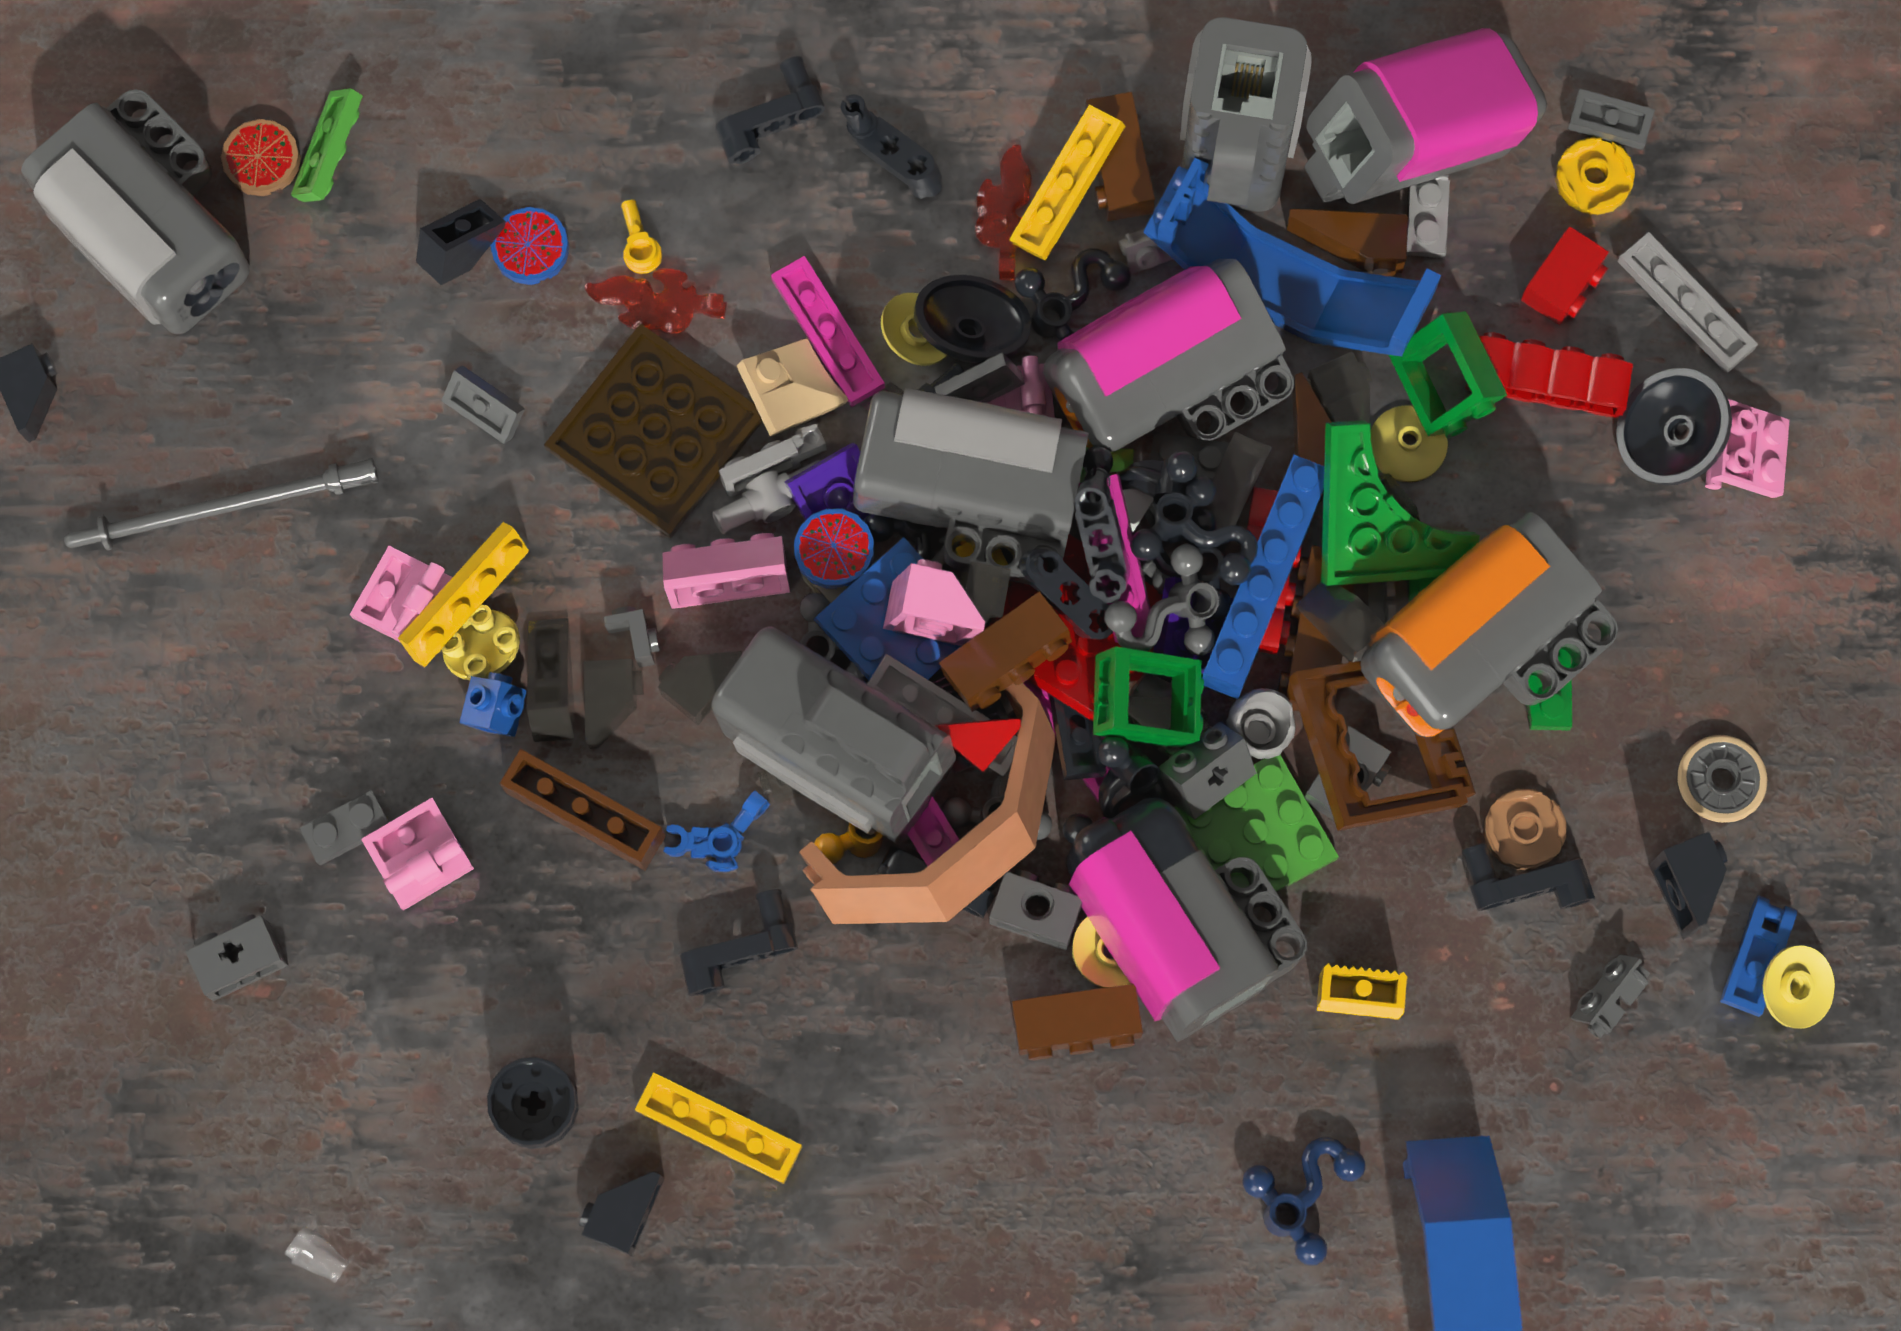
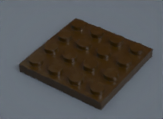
[544,323,763,539]

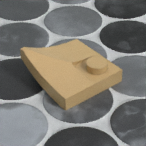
[737,338,849,436]

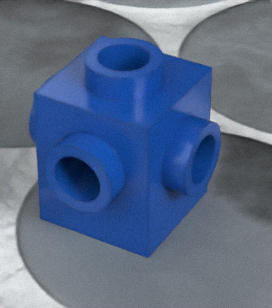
[459,672,527,737]

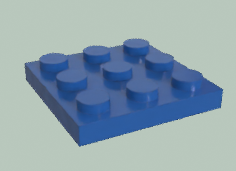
[813,537,969,680]

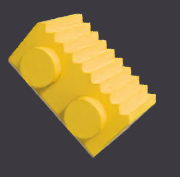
[1317,963,1407,1019]

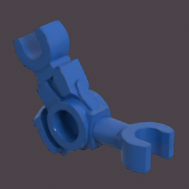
[664,790,770,872]

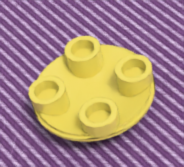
[441,605,520,680]

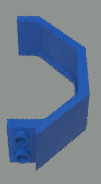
[1143,158,1441,357]
[1403,1136,1523,1331]

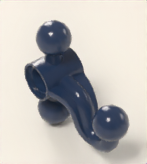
[1242,1137,1366,1266]

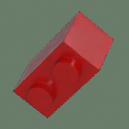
[1521,226,1609,326]

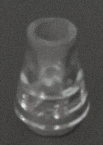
[284,1226,350,1283]

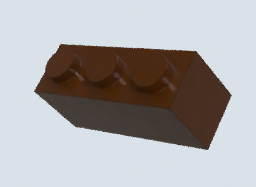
[1079,92,1155,222]
[939,591,1072,712]
[1012,984,1143,1060]

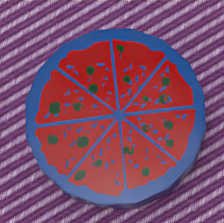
[490,207,570,285]
[794,509,874,589]

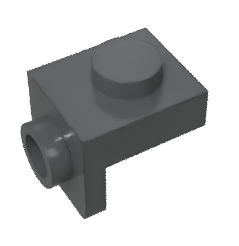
[603,606,660,668]

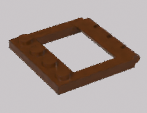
[1289,661,1476,831]

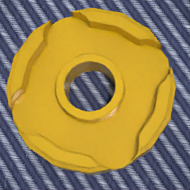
[1555,137,1635,215]

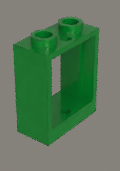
[1389,311,1507,438]
[1093,646,1204,748]

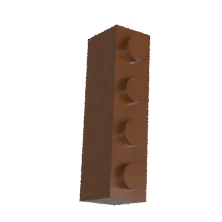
[1277,545,1355,711]
[499,749,666,871]

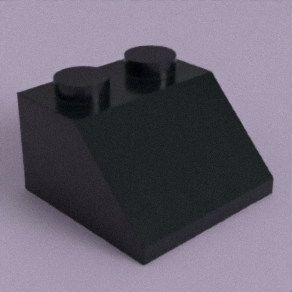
[1649,832,1727,940]

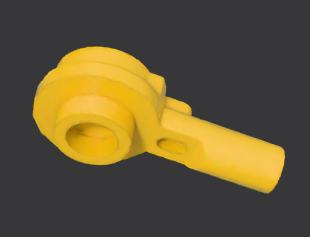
[621,200,662,274]

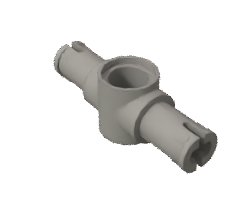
[712,460,819,534]

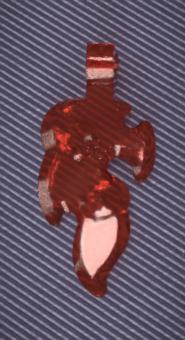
[975,144,1032,280]
[585,268,727,334]

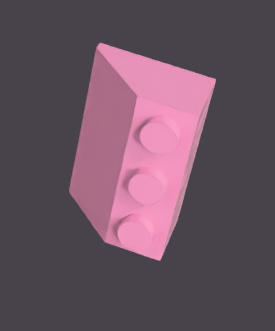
[662,533,790,609]
[883,560,985,646]

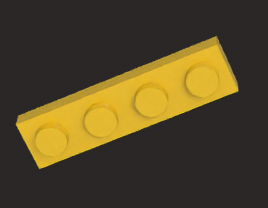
[1009,105,1125,261]
[398,522,529,667]
[635,1072,803,1184]

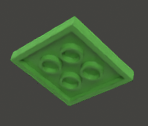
[1174,755,1339,893]

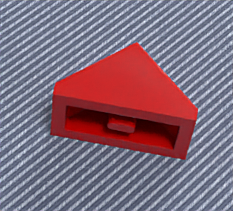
[935,718,1021,772]

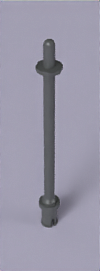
[64,458,379,551]

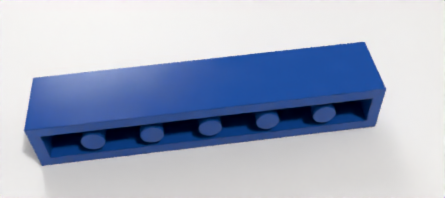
[1202,455,1324,699]

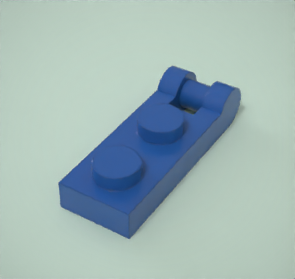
[1720,895,1797,1017]

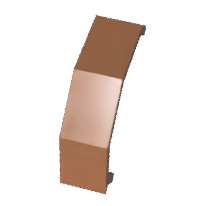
[799,683,1056,924]

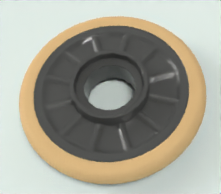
[1678,735,1767,822]

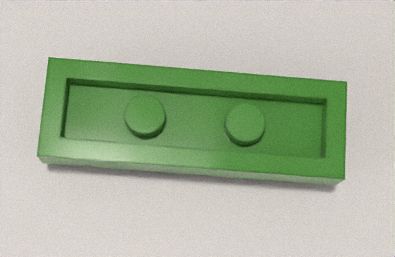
[291,88,363,202]

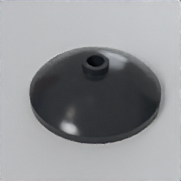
[914,275,1031,364]
[1616,368,1732,486]

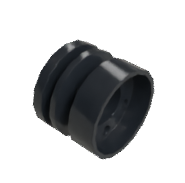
[487,1057,579,1149]

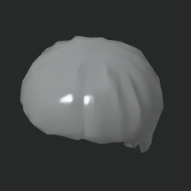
[1225,688,1296,759]

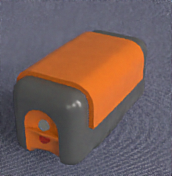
[1361,512,1618,738]

